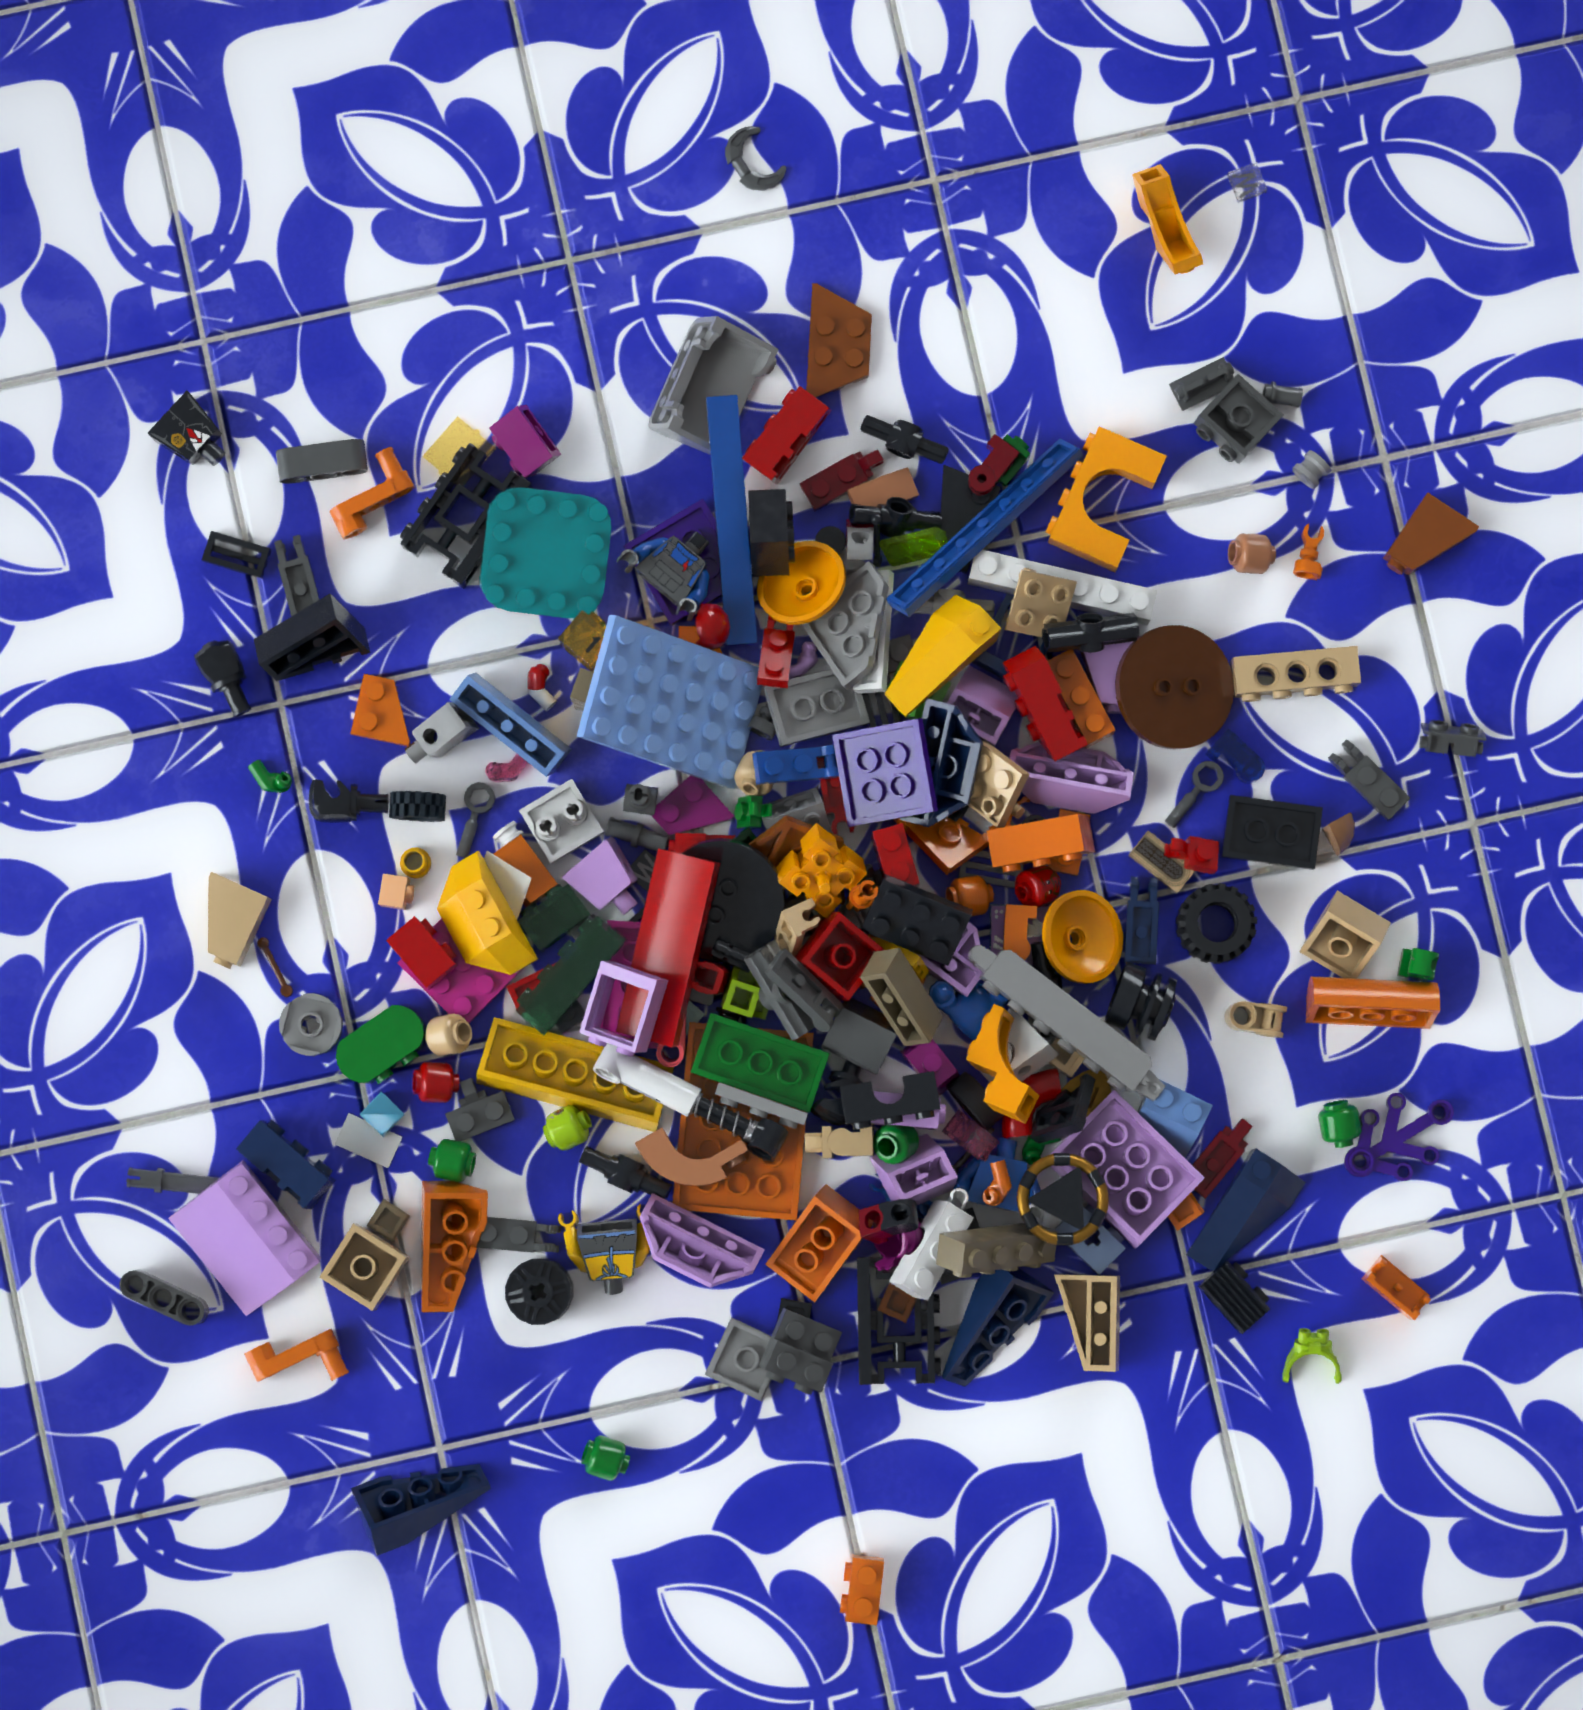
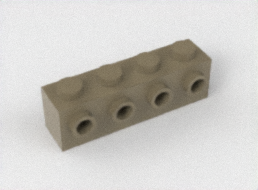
[936,1223,1058,1278]

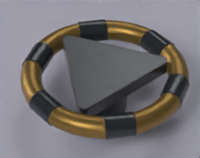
[1017,1153,1109,1246]

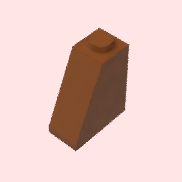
[1383,493,1480,575]

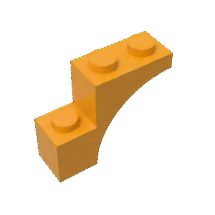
[1132,164,1203,275]
[966,1004,1039,1124]

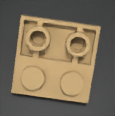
[968,741,1030,828]

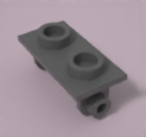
[1168,357,1235,411]
[1419,720,1486,757]

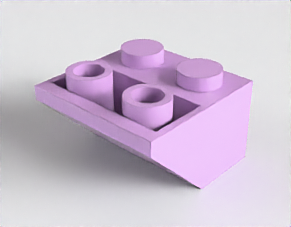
[947,665,1018,747]
[870,1133,958,1205]

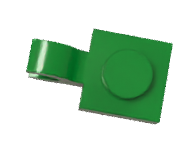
[734,795,772,829]

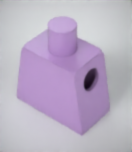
[562,837,638,915]

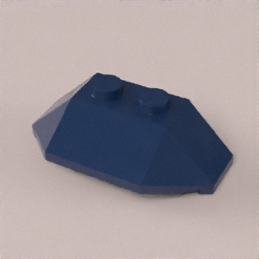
[900,698,983,827]

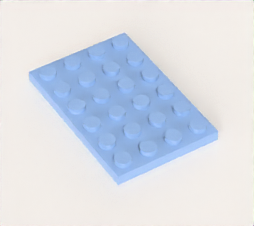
[576,615,762,789]

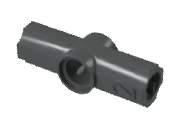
[744,945,814,1040]

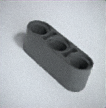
[276,439,368,484]
[119,1270,209,1326]

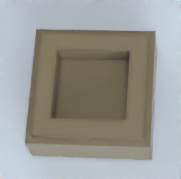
[366,1199,411,1242]

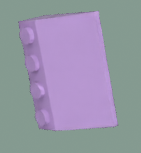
[1051,1090,1205,1249]
[168,1160,321,1316]

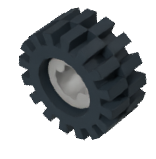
[389,791,446,822]

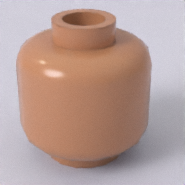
[1228,533,1276,574]

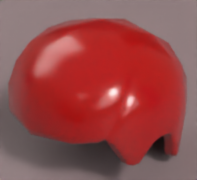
[695,603,730,650]

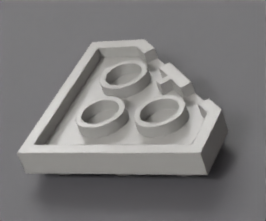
[801,561,889,690]

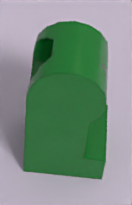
[1397,948,1439,982]

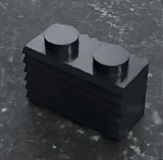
[1198,1261,1270,1334]

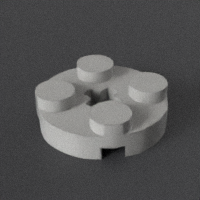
[279,993,343,1056]

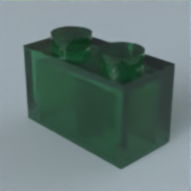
[518,884,591,953]

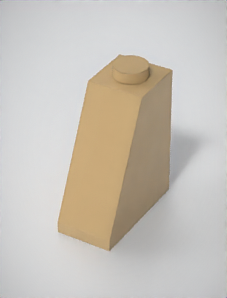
[208,872,272,969]

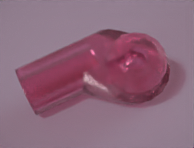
[485,753,528,783]

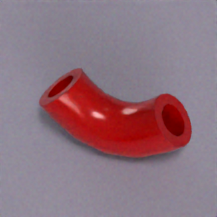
[1002,1068,1061,1138]

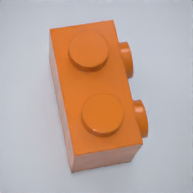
[840,1554,884,1625]

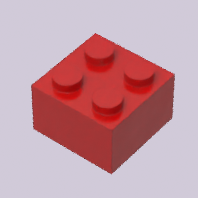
[795,912,884,1001]

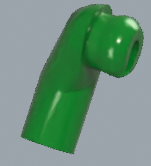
[247,759,292,793]
[1022,1135,1061,1165]

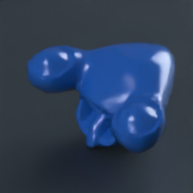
[929,981,1009,1040]

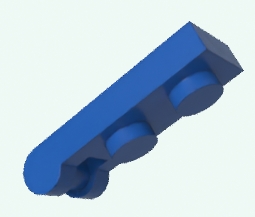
[752,745,839,785]

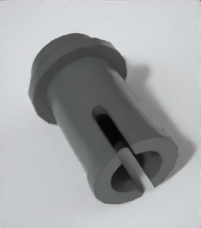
[1263,381,1303,408]

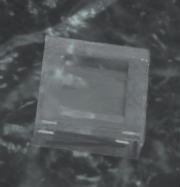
[1227,162,1268,203]

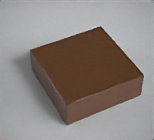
[877,1283,917,1323]

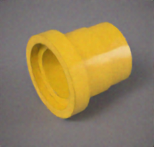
[400,847,432,879]

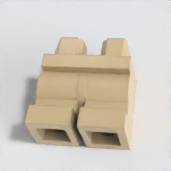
[805,1123,874,1159]

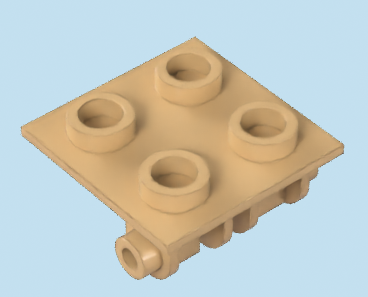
[1005,568,1077,637]

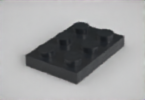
[1221,795,1323,870]
[861,874,973,966]

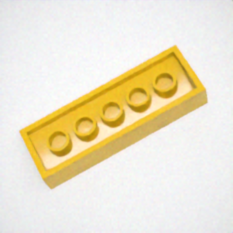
[476,1017,674,1132]

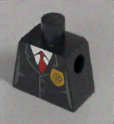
[147,390,225,466]

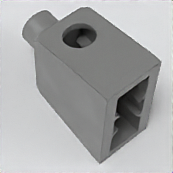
[405,702,479,764]

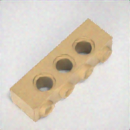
[1230,646,1361,702]

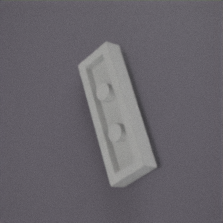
[715,1082,808,1129]

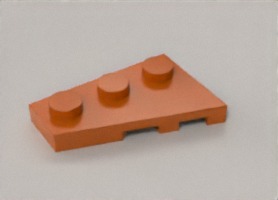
[893,817,989,875]

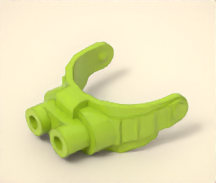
[1282,1328,1342,1384]

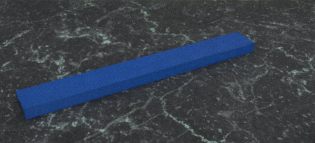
[706,395,757,645]
[886,438,1083,617]

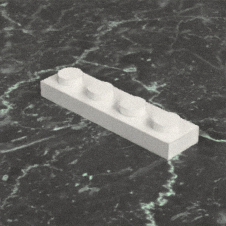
[853,570,894,694]

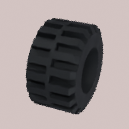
[1175,883,1257,964]

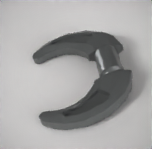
[725,126,786,191]

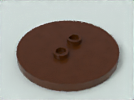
[1115,625,1234,750]

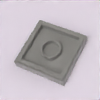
[705,1317,772,1401]

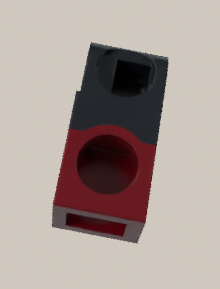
[858,1199,919,1244]

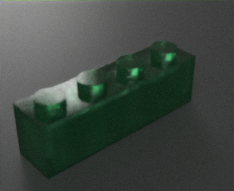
[516,915,628,1035]

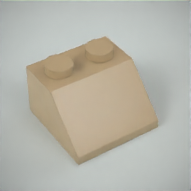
[1299,890,1391,979]

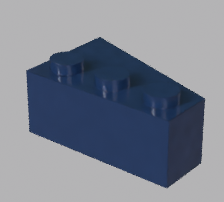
[236,1119,336,1209]

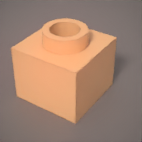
[378,873,415,910]

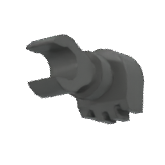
[748,703,776,740]

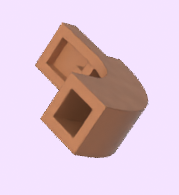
[635,1127,748,1186]

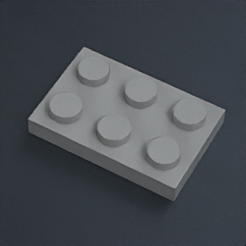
[763,669,870,747]

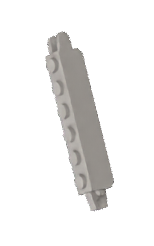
[967,945,1165,1101]

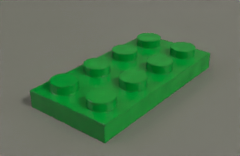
[690,1013,830,1113]

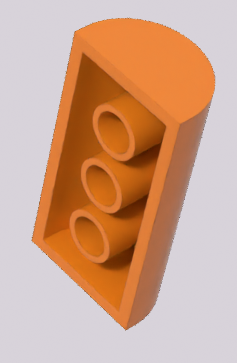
[1306,976,1440,1029]

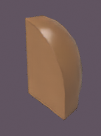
[1322,812,1355,856]

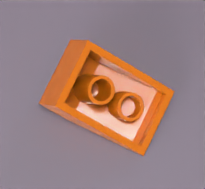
[765,1184,873,1303]

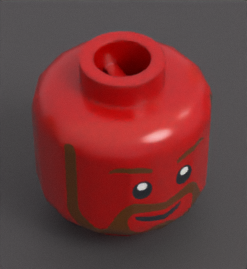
[1015,866,1061,908]

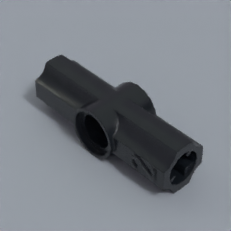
[1042,613,1140,653]

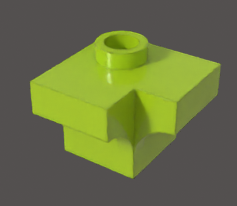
[720,967,768,1020]

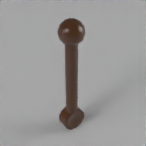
[257,937,293,997]

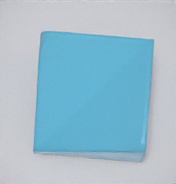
[360,1092,405,1137]

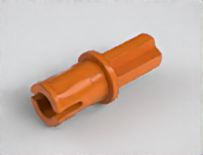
[846,880,878,912]

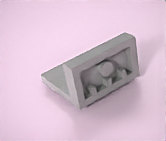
[762,787,832,833]

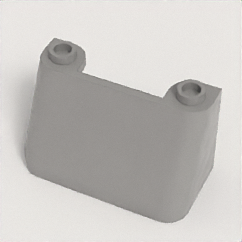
[648,316,778,455]

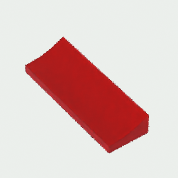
[616,848,720,1048]

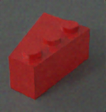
[742,386,832,485]
[1002,645,1088,762]

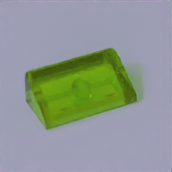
[879,527,948,566]

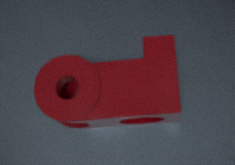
[968,434,1019,496]

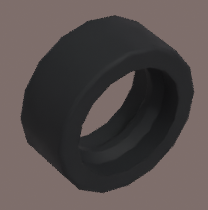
[947,1072,1004,1131]

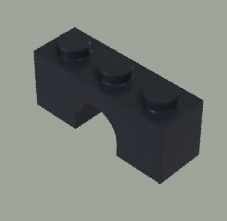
[840,1071,940,1130]

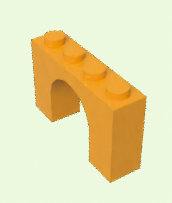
[1045,426,1167,573]

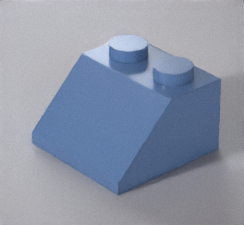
[1137,1079,1213,1158]

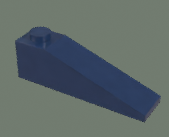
[1186,1148,1306,1272]

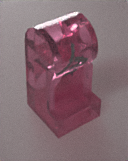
[941,1109,1000,1162]

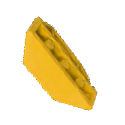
[437,851,538,975]

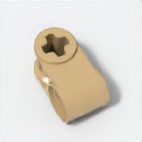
[1224,1001,1287,1038]

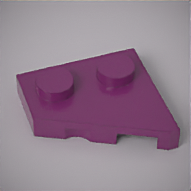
[651,775,734,836]

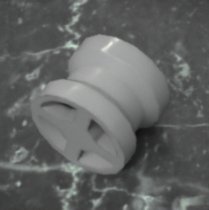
[1292,450,1332,489]

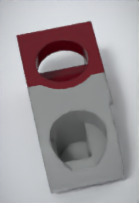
[846,519,874,560]

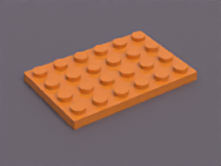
[672,1022,814,1221]

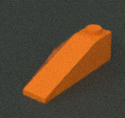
[421,1181,488,1312]

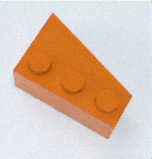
[986,814,1095,873]

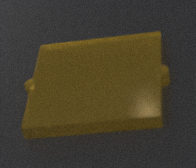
[422,416,496,486]

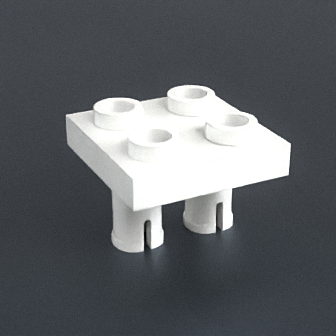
[519,779,604,864]

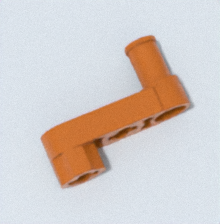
[329,447,415,540]
[244,1328,349,1382]

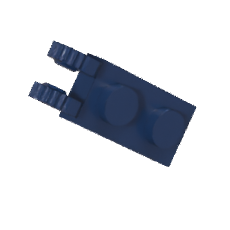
[1124,876,1159,965]

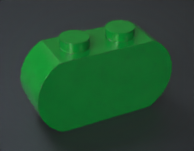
[336,1005,426,1085]

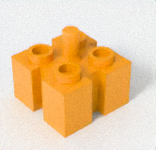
[775,823,867,918]

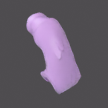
[789,642,819,680]

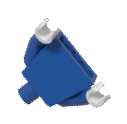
[947,1137,1044,1225]

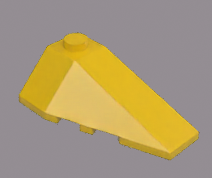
[885,595,1002,717]

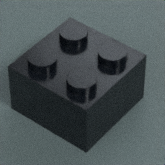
[748,489,795,577]

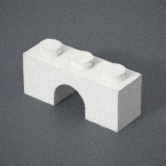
[889,1200,974,1300]

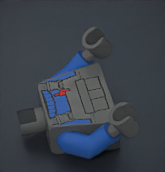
[616,531,710,621]

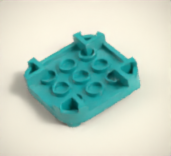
[479,487,611,619]

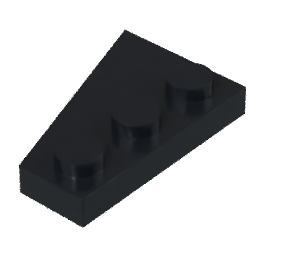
[939,465,1001,574]

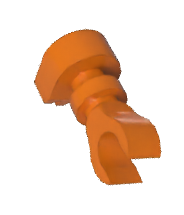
[1293,524,1324,581]

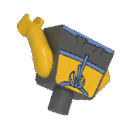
[558,1203,650,1295]

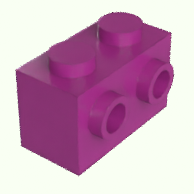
[489,405,562,478]

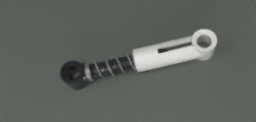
[593,1043,789,1162]

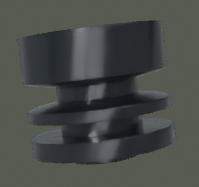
[1104,962,1177,1041]
[505,1258,574,1325]

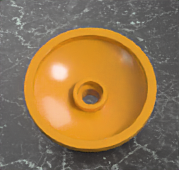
[757,541,846,625]
[1042,890,1123,984]

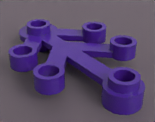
[1344,1093,1454,1181]

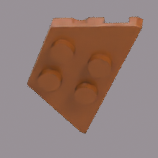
[806,283,872,398]
[749,815,845,905]

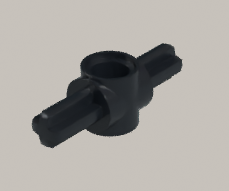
[860,415,949,464]

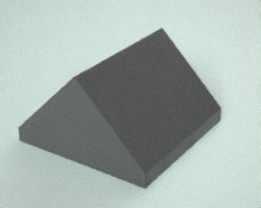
[821,998,897,1075]

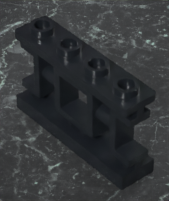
[400,443,533,589]
[857,1257,941,1385]

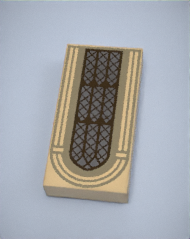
[1128,830,1195,894]

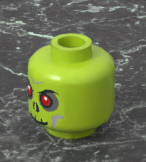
[543,1105,592,1151]

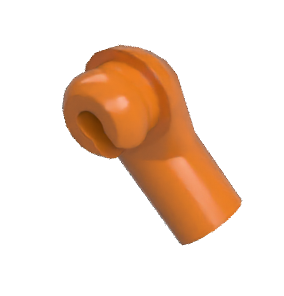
[982,1160,1012,1206]

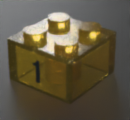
[558,610,606,672]

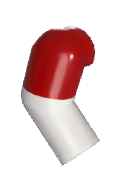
[527,664,557,711]

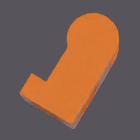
[1003,904,1037,960]

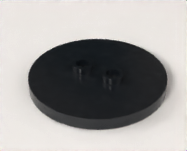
[682,838,785,962]

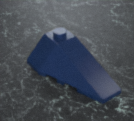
[941,1268,1054,1387]
[351,1464,491,1556]

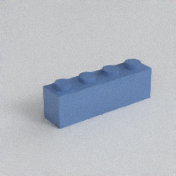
[449,672,572,777]

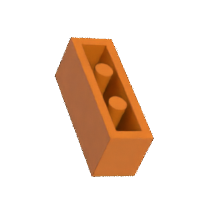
[1047,650,1116,748]

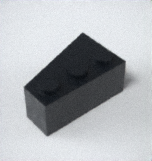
[254,594,371,681]

